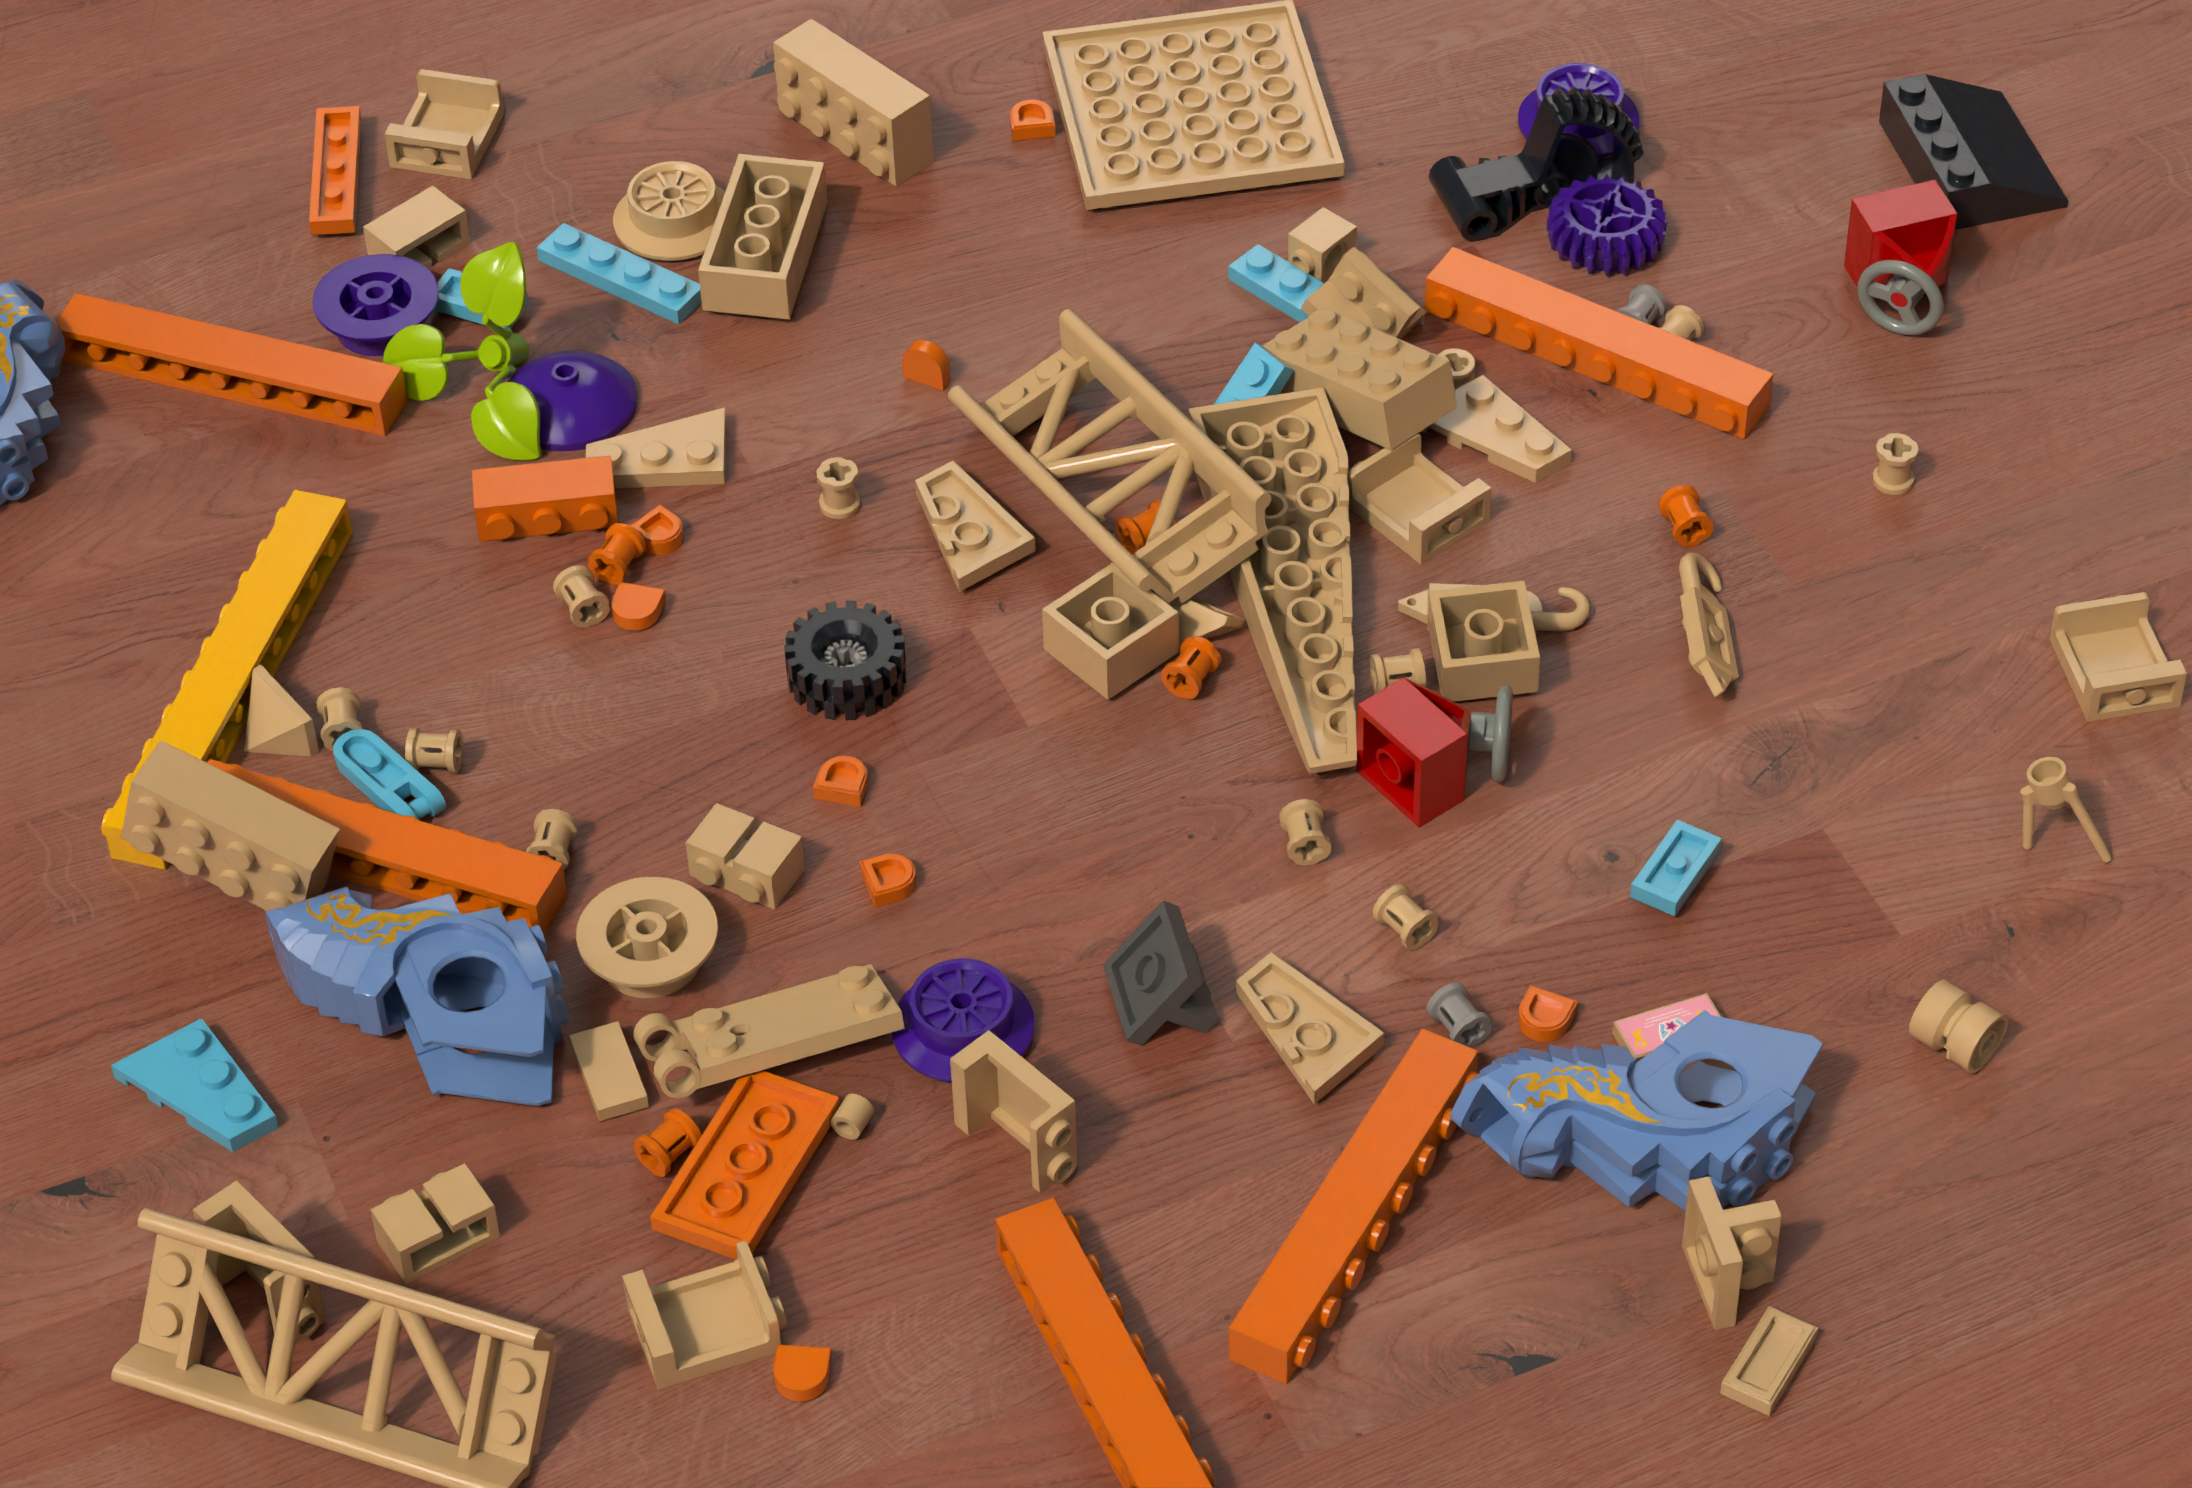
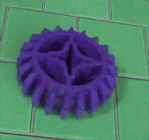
[1546,174,1667,276]

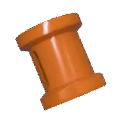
[1658,485,1714,547]
[1115,499,1176,554]
[587,523,646,585]
[1161,636,1221,699]
[633,1108,702,1177]

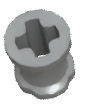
[1616,284,1667,325]
[1426,982,1492,1048]

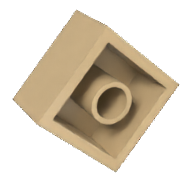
[1042,563,1179,700]
[1428,581,1540,702]

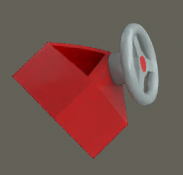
[1844,180,1957,335]
[1356,677,1513,828]

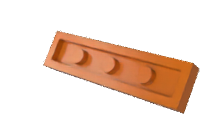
[309,106,362,235]

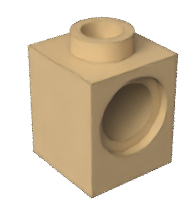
[1288,207,1357,283]

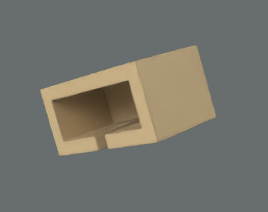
[363,185,470,269]
[685,803,805,909]
[370,1163,500,1284]

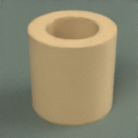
[830,1093,874,1140]

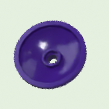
[507,350,637,452]

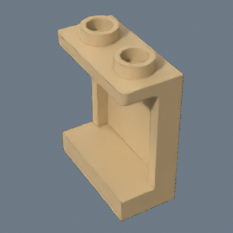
[384,69,505,179]
[1348,433,1492,564]
[2050,592,2187,722]
[950,1030,1078,1193]
[193,1180,326,1342]
[622,1240,787,1390]

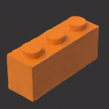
[472,455,618,542]

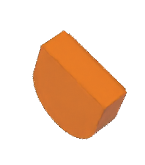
[1010,99,1056,141]
[902,340,951,391]
[630,504,684,555]
[611,582,666,631]
[813,756,869,807]
[859,854,916,908]
[1518,985,1578,1042]
[773,1344,832,1402]

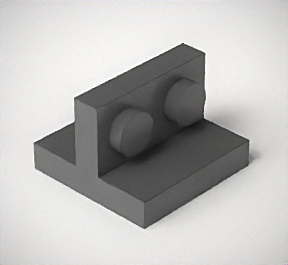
[1103,901,1218,1046]

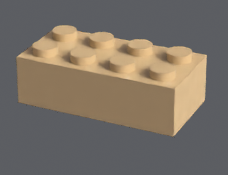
[773,18,934,187]
[698,154,828,320]
[1262,308,1457,450]
[121,740,340,912]

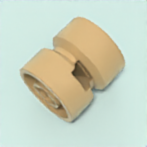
[1909,979,2008,1073]

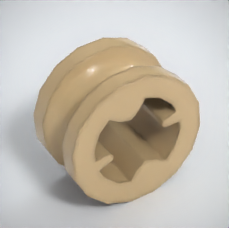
[1438,348,1475,390]

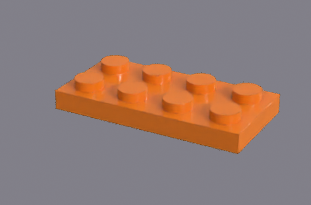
[650,1070,840,1260]

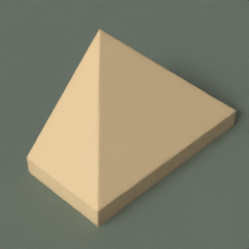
[1168,596,1245,648]
[244,665,319,757]

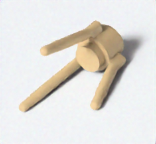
[2020,756,2112,863]

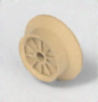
[613,161,725,261]
[576,877,718,998]

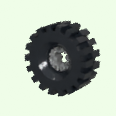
[784,601,907,721]

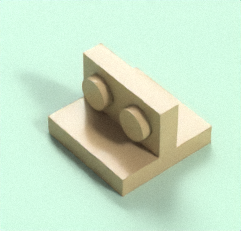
[1301,247,1427,339]
[1682,1176,1782,1330]

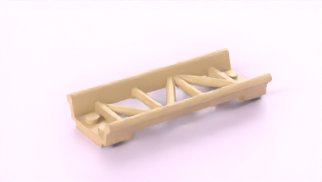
[948,309,1271,604]
[111,1208,558,1488]

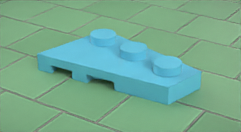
[111,1018,278,1152]

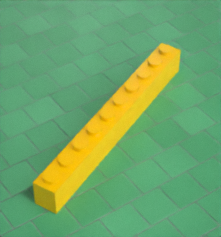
[102,490,353,870]

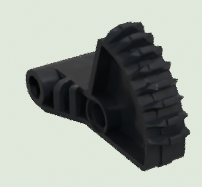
[1428,87,1644,242]

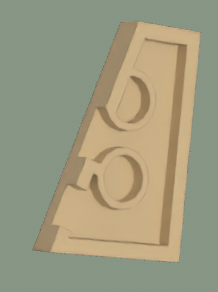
[1421,375,1572,483]
[586,407,726,488]
[915,460,1036,592]
[1236,952,1384,1104]

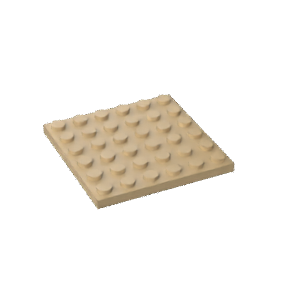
[1042,0,1345,210]

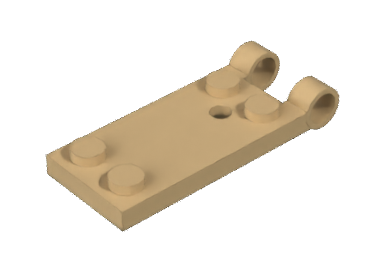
[634,964,905,1099]

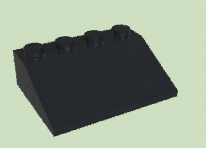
[1879,74,2068,230]

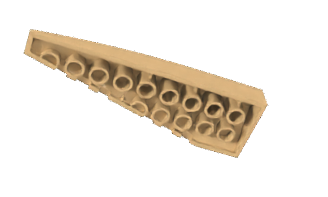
[1188,387,1357,774]

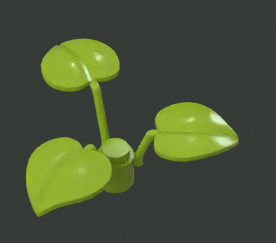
[383,242,542,461]

